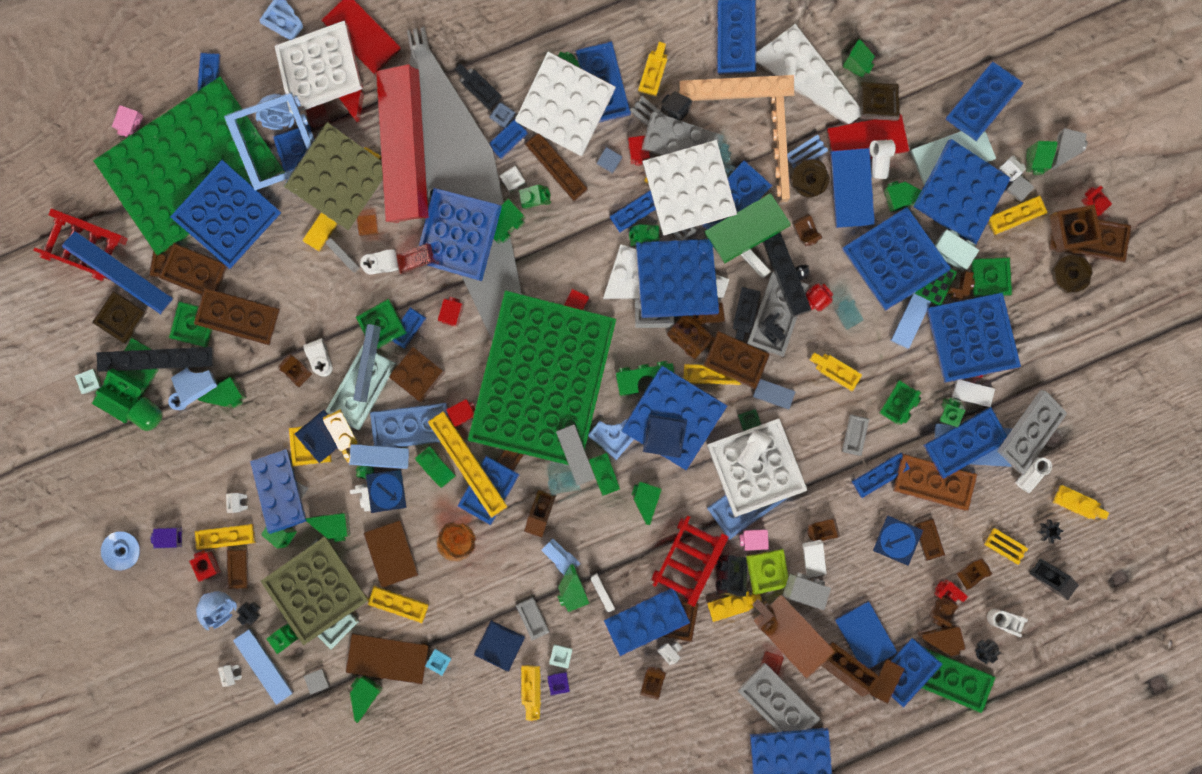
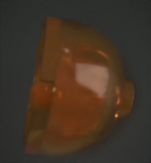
[436,522,476,561]

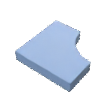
[171,368,217,407]
[588,419,634,460]

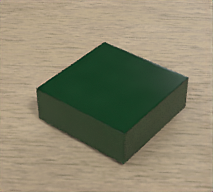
[737,408,762,431]

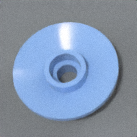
[101,532,140,571]

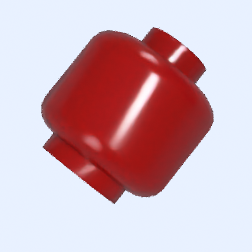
[805,283,834,312]

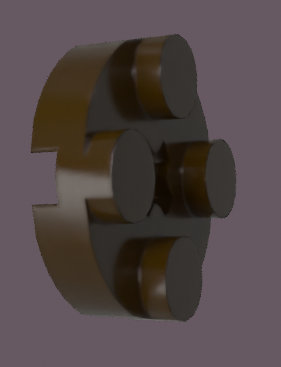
[791,159,830,198]
[1052,255,1093,293]

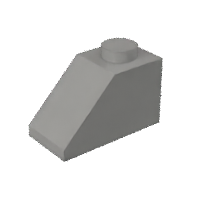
[1051,128,1088,170]

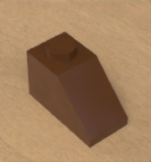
[524,490,556,537]
[918,625,966,656]

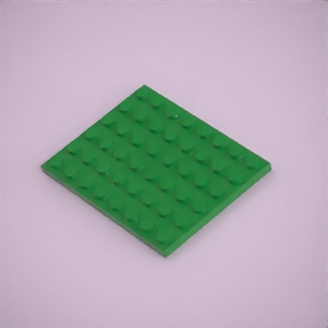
[93,77,284,255]
[467,291,617,465]

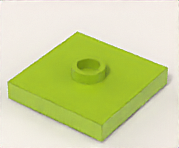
[746,549,789,595]

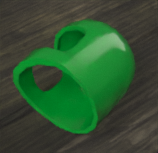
[127,397,163,431]

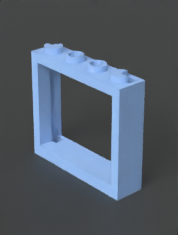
[224,92,315,190]

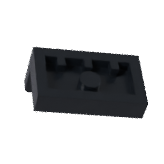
[759,312,787,346]
[715,554,747,597]

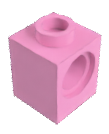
[112,106,144,138]
[739,529,769,550]

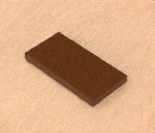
[1049,219,1132,263]
[194,287,280,346]
[346,633,429,684]

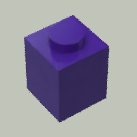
[150,527,182,548]

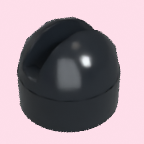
[795,264,810,280]

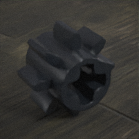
[1037,519,1064,544]
[236,602,261,626]
[974,639,1001,664]

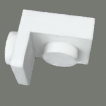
[350,484,371,512]

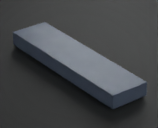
[353,324,381,403]

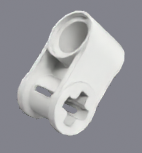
[360,250,399,275]
[303,338,333,377]
[987,609,1028,638]

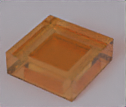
[357,214,379,237]

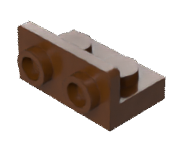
[667,316,714,359]

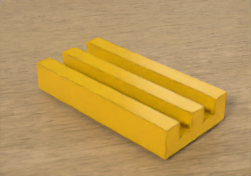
[984,528,1028,565]

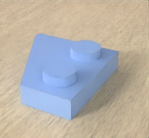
[260,0,303,40]

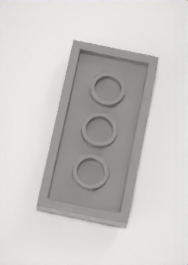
[642,112,724,156]
[747,272,808,357]
[997,390,1067,474]
[738,663,820,732]

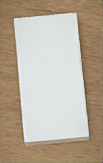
[741,250,770,278]
[952,380,995,408]
[802,540,826,578]
[591,573,615,612]

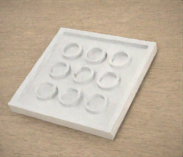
[275,21,363,114]
[515,52,616,156]
[642,140,737,236]
[707,419,807,518]

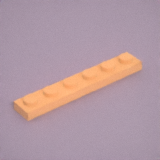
[680,75,794,101]
[770,96,790,202]

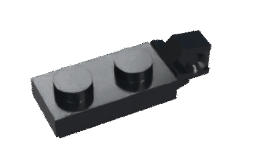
[455,64,502,111]
[733,287,761,341]

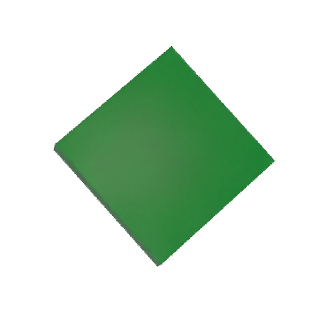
[971,257,1012,297]
[356,299,407,349]
[169,301,212,347]

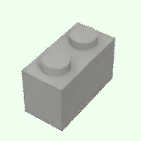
[782,572,831,610]

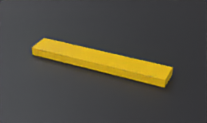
[302,146,382,252]
[428,411,508,518]

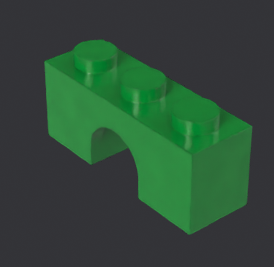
[616,361,674,397]

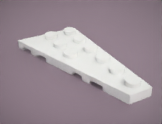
[756,24,861,125]
[603,245,729,299]

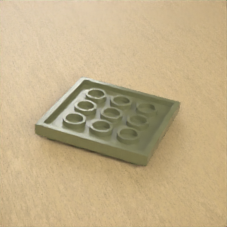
[283,122,383,230]
[260,537,369,646]

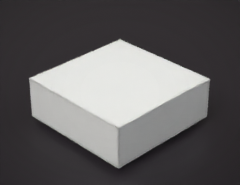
[499,166,526,193]

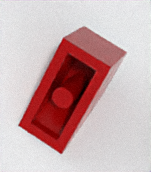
[339,85,364,122]

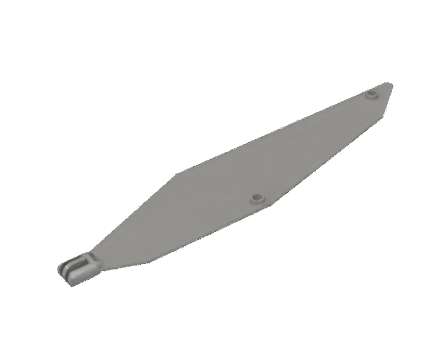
[407,27,522,340]

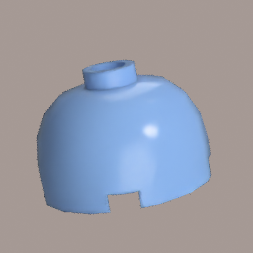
[256,94,295,130]
[196,591,237,630]

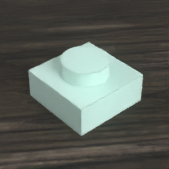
[75,369,102,394]
[549,644,573,668]

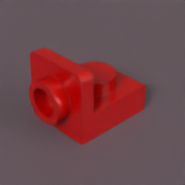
[1081,185,1112,217]
[934,580,968,602]

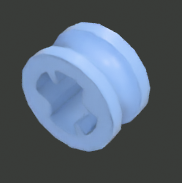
[168,393,187,410]

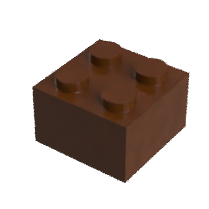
[1050,204,1102,253]
[389,347,445,402]

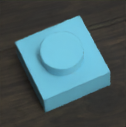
[425,648,452,676]

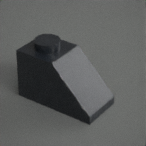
[661,91,693,121]
[1029,558,1079,601]

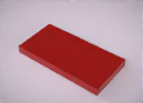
[322,0,401,75]
[827,114,909,160]

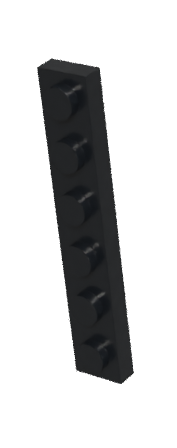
[763,232,811,318]
[96,347,215,372]

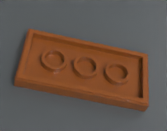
[893,454,977,511]
[753,595,835,679]

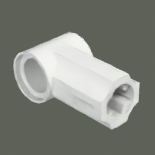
[870,140,895,179]
[737,429,772,470]
[1015,457,1052,494]

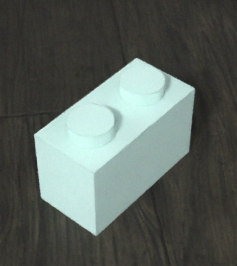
[935,230,979,272]

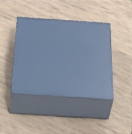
[489,102,516,128]
[597,147,623,174]

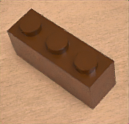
[821,642,880,697]

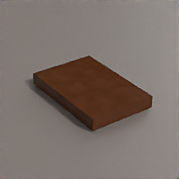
[159,243,227,295]
[703,331,770,389]
[364,520,419,588]

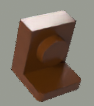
[929,597,958,628]

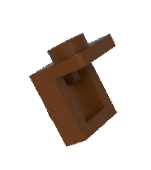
[792,214,822,246]
[947,271,975,300]
[693,303,725,325]
[277,354,312,388]
[807,518,840,541]
[956,558,993,590]
[753,599,777,632]
[639,667,667,700]

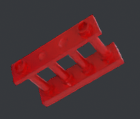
[33,208,128,282]
[651,515,729,607]

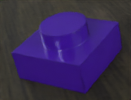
[547,672,570,695]

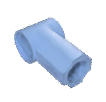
[542,538,581,575]

